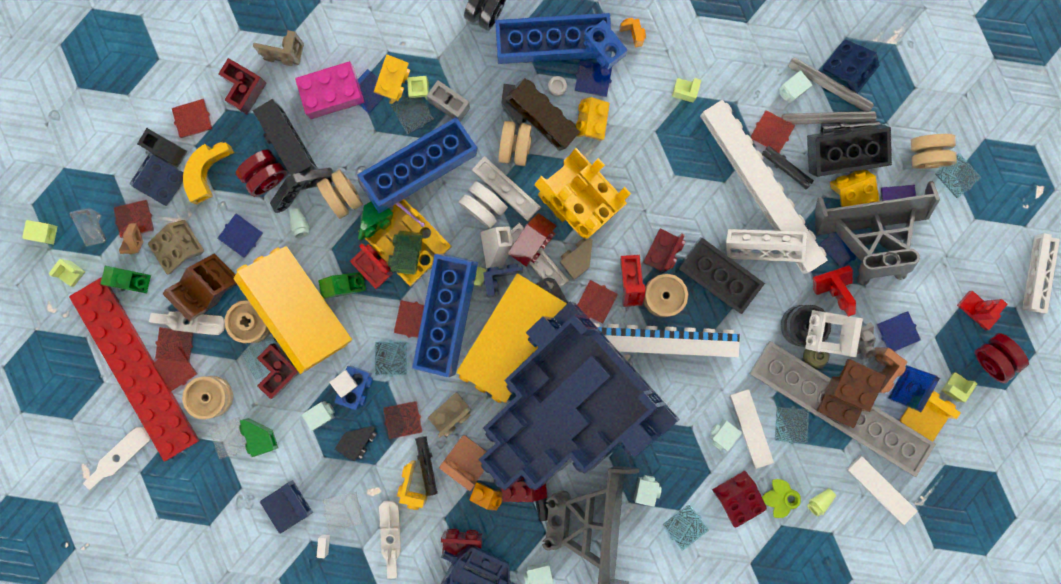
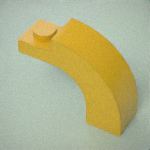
[183,142,234,205]

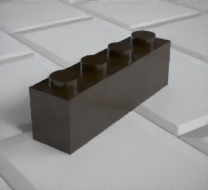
[505,78,580,151]

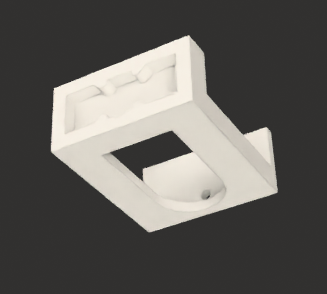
[805,310,863,357]

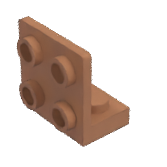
[874,347,908,393]
[439,435,487,491]

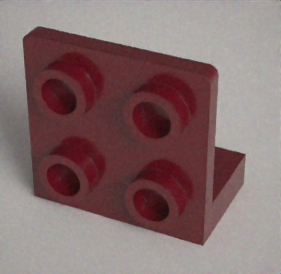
[643,228,686,273]
[441,529,483,555]

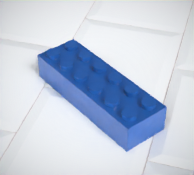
[495,13,612,64]
[357,117,478,213]
[412,254,478,378]

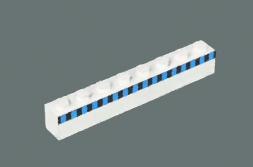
[594,323,740,357]

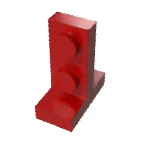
[620,255,646,307]
[813,266,856,317]
[957,291,1008,330]

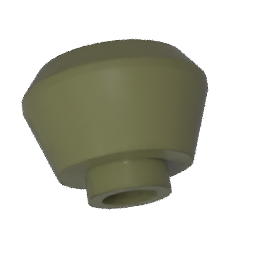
[803,349,830,369]

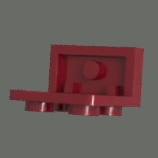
[712,471,767,528]

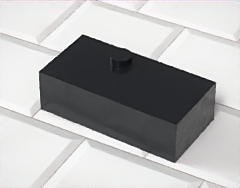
[252,99,318,175]
[807,124,892,177]
[678,237,765,314]

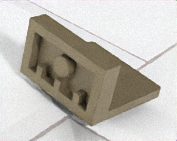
[253,30,304,66]
[148,220,205,275]
[428,392,471,438]

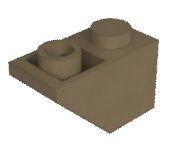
[560,238,593,280]

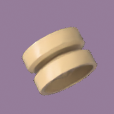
[499,121,532,166]
[911,134,957,169]
[317,169,363,219]
[643,274,688,317]
[225,300,271,343]
[182,376,233,420]

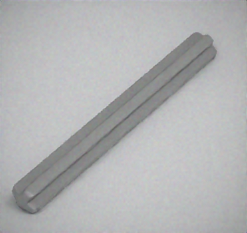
[788,57,874,112]
[781,111,876,125]

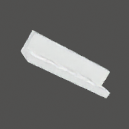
[726,229,807,262]
[1022,233,1060,314]

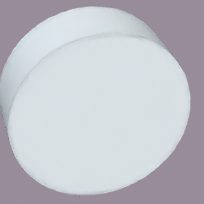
[548,76,567,96]

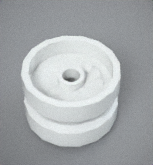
[458,181,508,229]

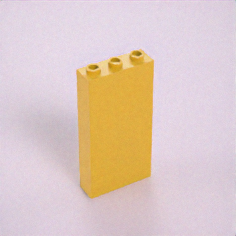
[234,246,352,375]
[456,273,567,403]

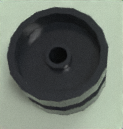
[464,0,506,31]
[781,305,831,347]

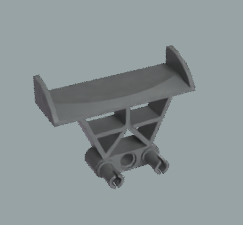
[815,181,940,285]
[542,465,640,584]

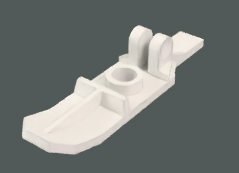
[149,311,225,335]
[83,427,150,490]
[379,501,401,579]

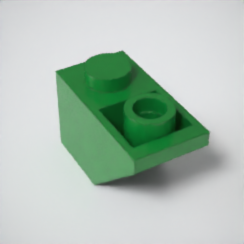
[358,202,393,241]
[100,265,151,294]
[318,272,366,299]
[239,418,278,458]

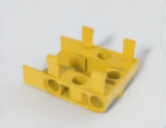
[534,148,631,239]
[358,199,452,286]

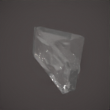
[70,208,106,247]

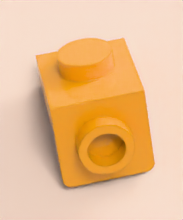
[619,18,646,48]
[469,482,502,511]

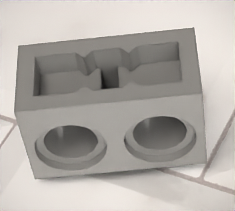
[427,81,470,122]

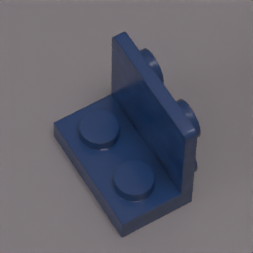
[822,39,880,94]
[129,152,184,206]
[483,264,523,298]
[260,480,313,534]

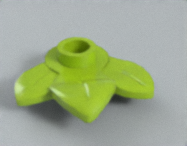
[762,479,801,518]

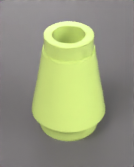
[807,488,836,517]

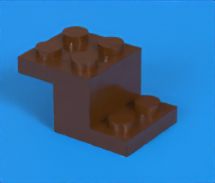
[163,253,237,322]
[817,359,886,428]

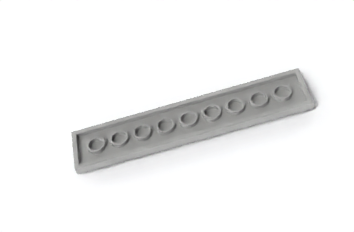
[749,341,936,477]

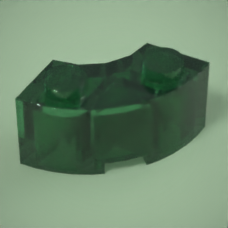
[388,231,423,275]

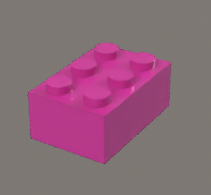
[295,61,365,119]

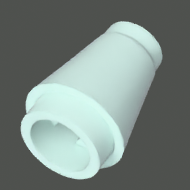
[289,208,310,238]

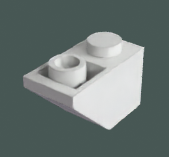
[480,227,513,269]

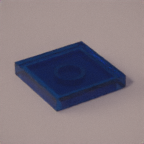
[888,365,940,412]

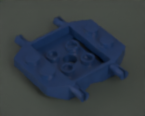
[441,544,516,584]

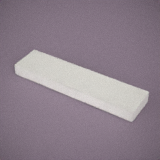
[472,156,541,221]
[510,223,569,291]
[730,389,774,469]
[847,456,917,525]

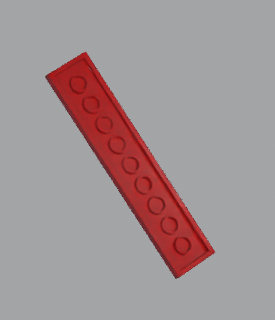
[69,277,200,461]

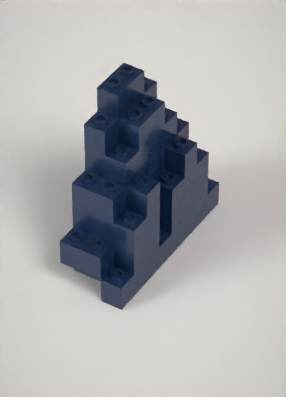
[478,301,680,491]

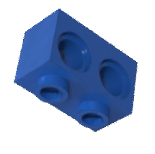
[584,20,628,69]
[334,365,373,410]

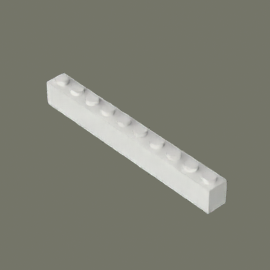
[700,99,828,274]

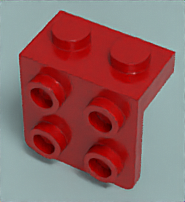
[350,243,393,289]

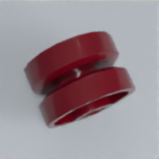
[235,149,287,197]
[975,333,1029,383]

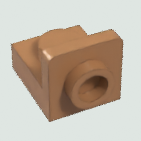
[119,223,143,254]

